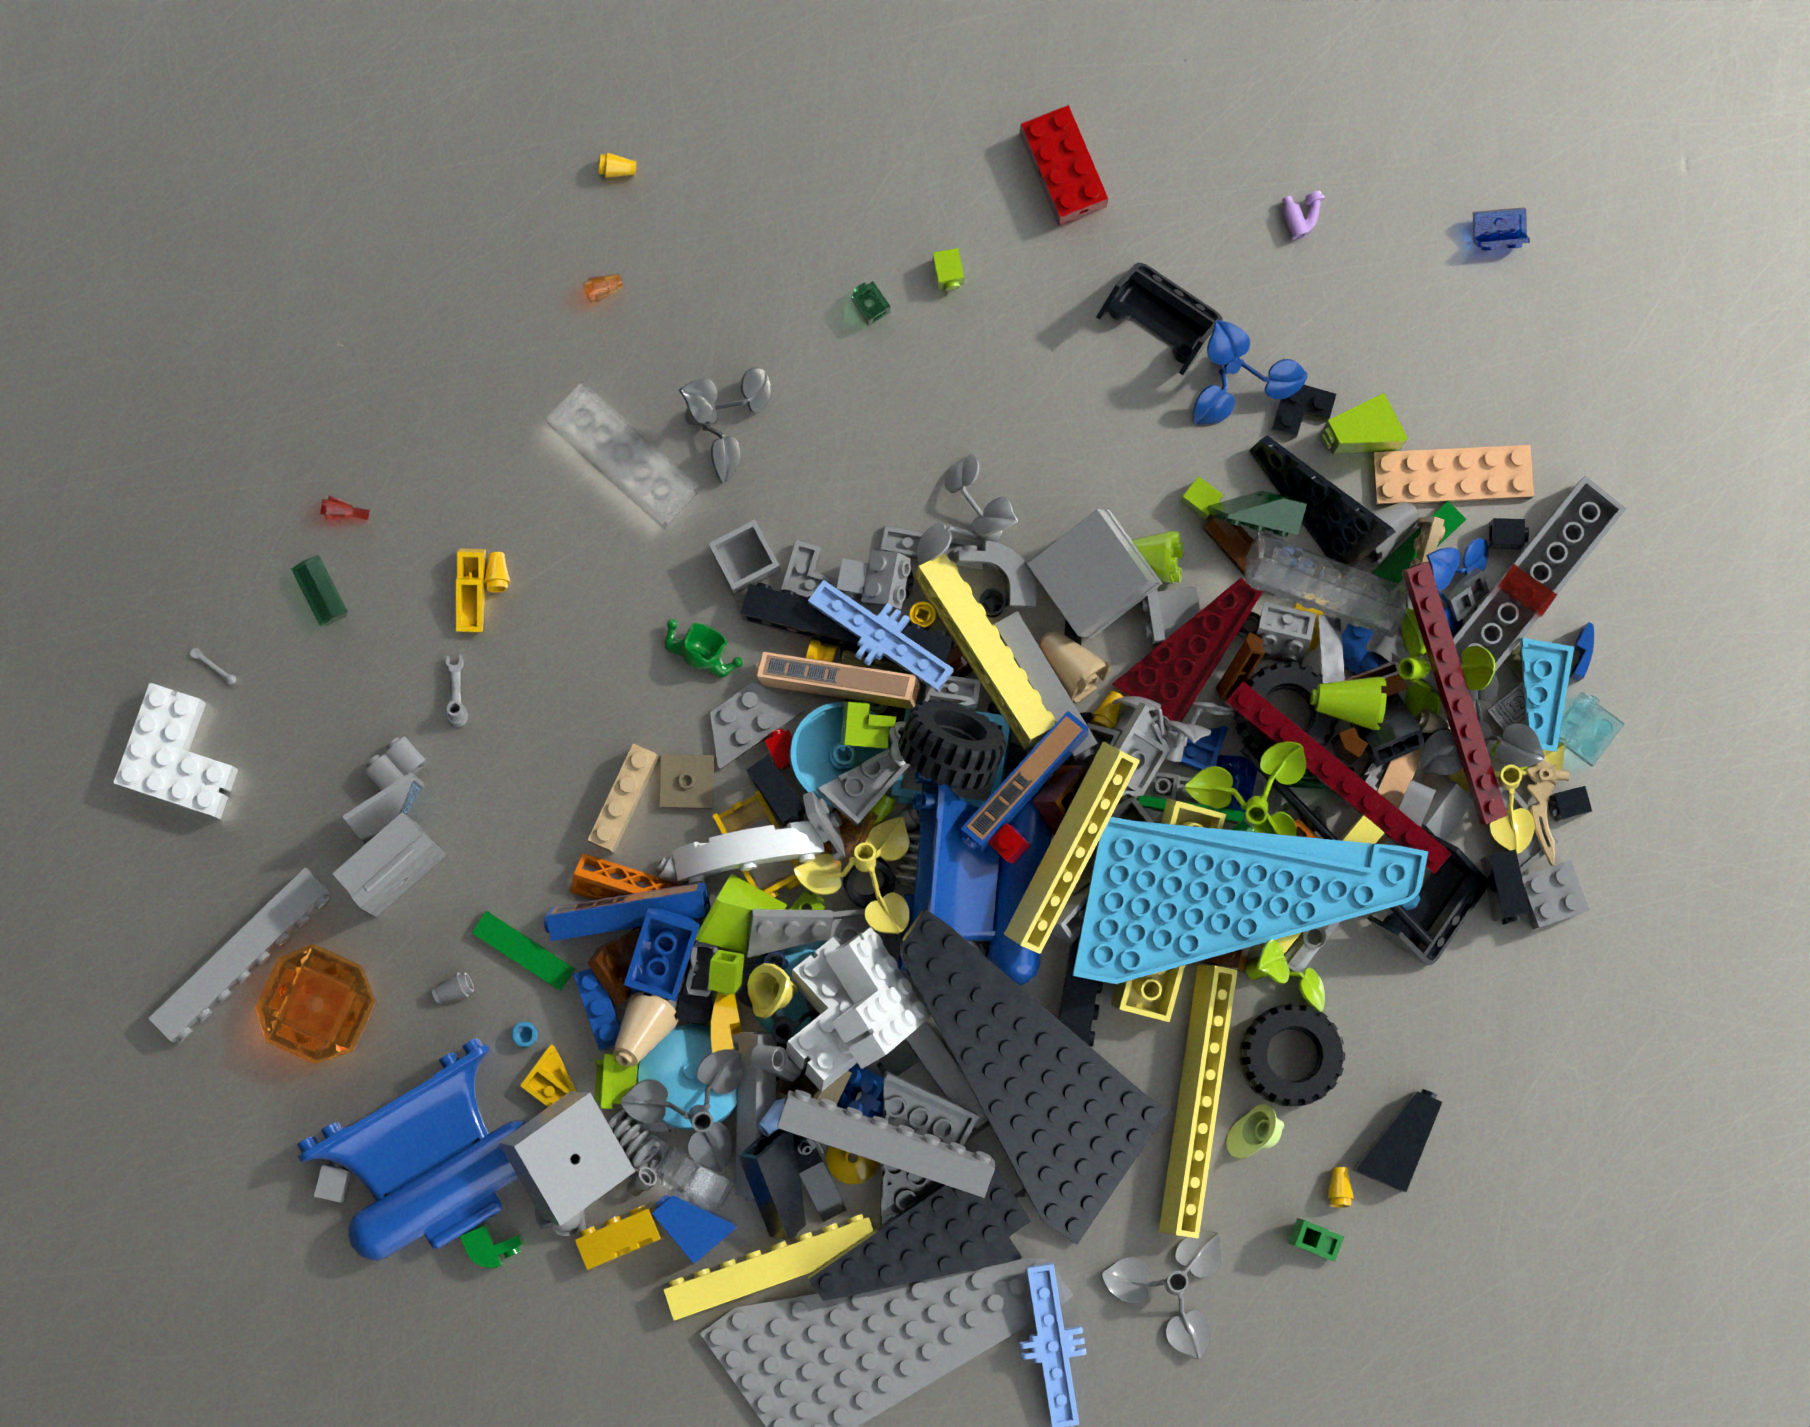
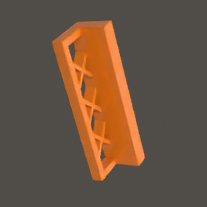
[570,853,683,900]

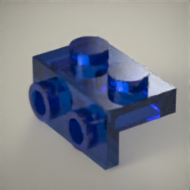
[1473,207,1530,251]
[1216,755,1257,813]

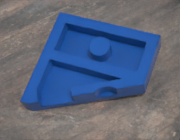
[1172,725,1228,771]

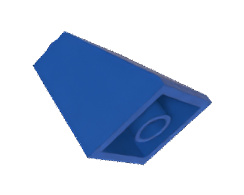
[652,1194,738,1264]

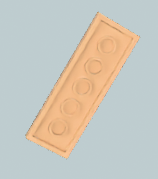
[1372,445,1534,506]

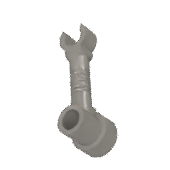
[446,655,468,727]
[619,1142,657,1196]

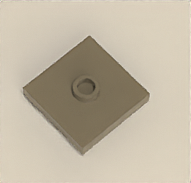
[660,754,715,809]

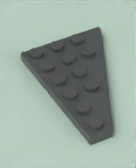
[880,1071,979,1226]

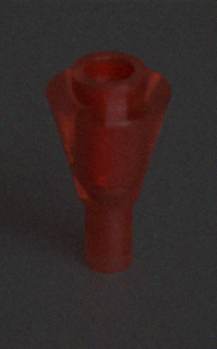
[320,495,370,521]

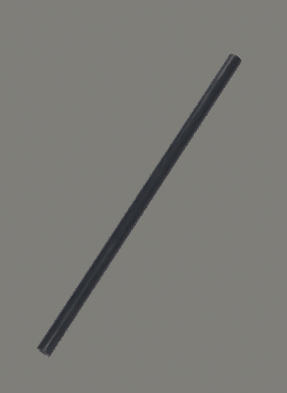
[1240,744,1433,946]

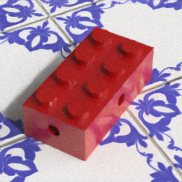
[1019,105,1109,226]

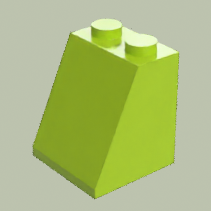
[1320,393,1408,454]
[696,874,787,957]

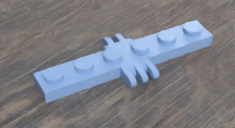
[808,580,953,692]
[1019,1262,1087,1427]

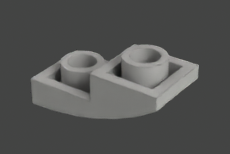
[1149,772,1203,805]

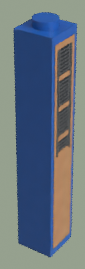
[961,711,1089,852]
[544,882,711,941]

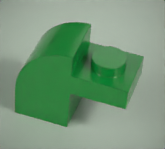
[1288,1218,1344,1262]
[460,1225,525,1268]

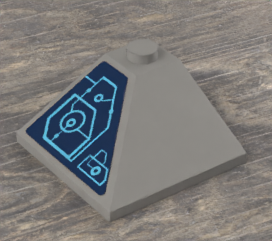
[342,772,425,844]

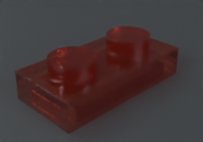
[1497,564,1558,617]

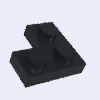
[1271,385,1337,438]

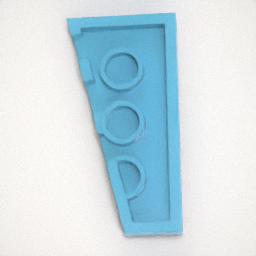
[1520,638,1574,752]

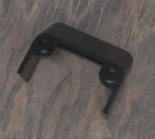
[1096,263,1223,375]
[1367,831,1487,965]

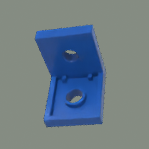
[837,1063,883,1118]

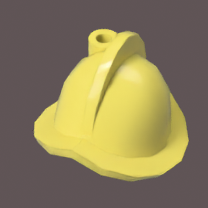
[747,963,798,1019]

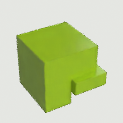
[840,702,896,748]
[593,1054,640,1109]

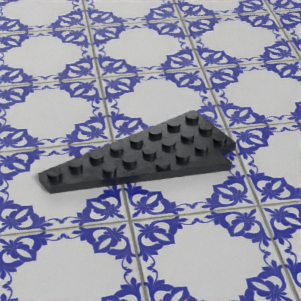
[807,1166,1031,1301]

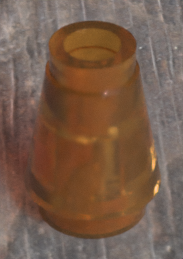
[583,273,624,302]

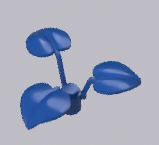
[1193,320,1308,425]
[1427,538,1489,638]

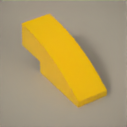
[456,548,486,632]
[711,993,742,1053]

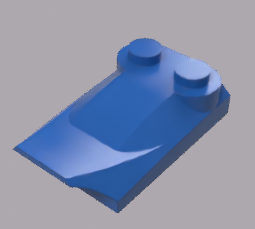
[624,908,700,1001]

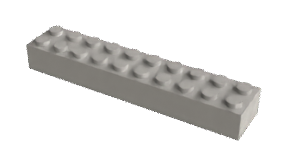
[1420,476,1627,702]

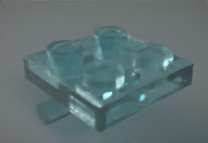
[1558,692,1625,767]

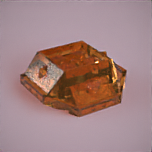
[255,943,377,1065]

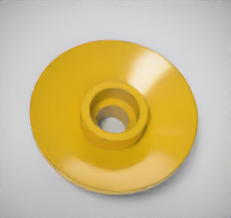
[826,1146,879,1184]

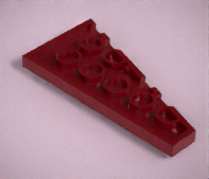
[1111,578,1264,722]

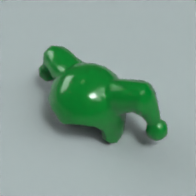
[665,619,743,678]

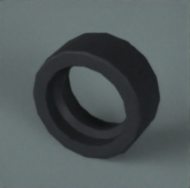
[843,857,895,909]

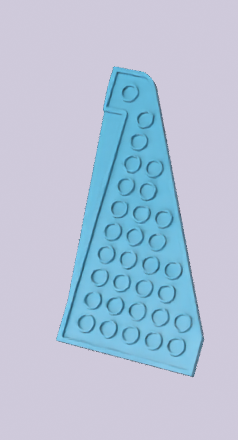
[1072,817,1428,984]

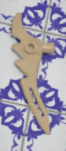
[1525,758,1570,866]

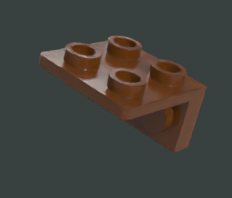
[587,928,641,1006]

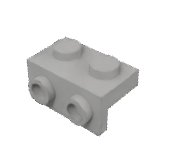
[861,550,911,610]

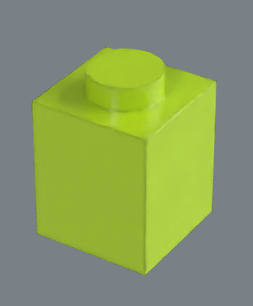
[933,248,964,291]
[1181,476,1224,520]
[708,950,744,995]

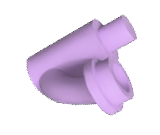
[1282,191,1325,240]

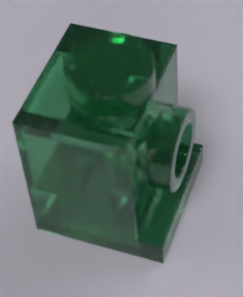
[851,281,891,326]

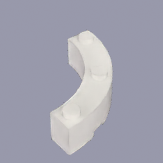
[672,821,825,884]

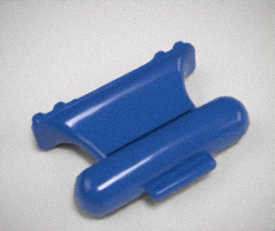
[898,772,1051,986]
[297,1038,527,1261]

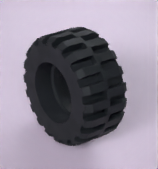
[1234,661,1338,757]
[898,700,1007,790]
[1239,1003,1345,1107]

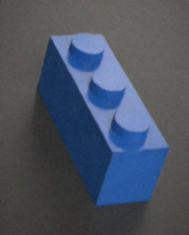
[573,968,621,1051]

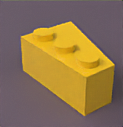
[575,1205,664,1270]

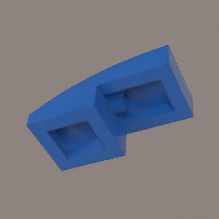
[1569,622,1594,682]

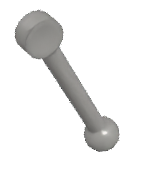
[190,648,236,685]

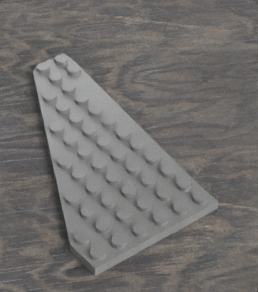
[700,1257,1074,1427]

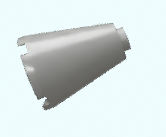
[1365,501,1418,567]

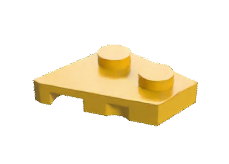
[520,1044,578,1107]

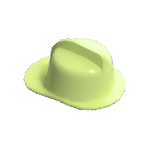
[1226,1104,1285,1159]

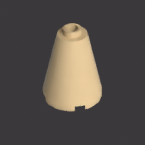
[1039,631,1111,703]
[613,991,678,1067]

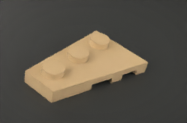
[1405,517,1445,595]

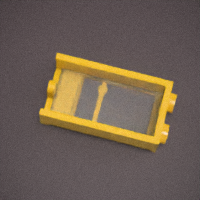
[712,790,801,898]

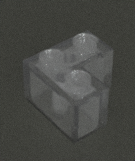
[655,1145,735,1211]

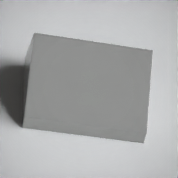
[1421,773,1473,841]

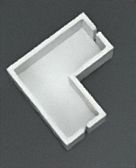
[114,683,238,819]
[825,927,930,1069]
[786,938,871,1092]

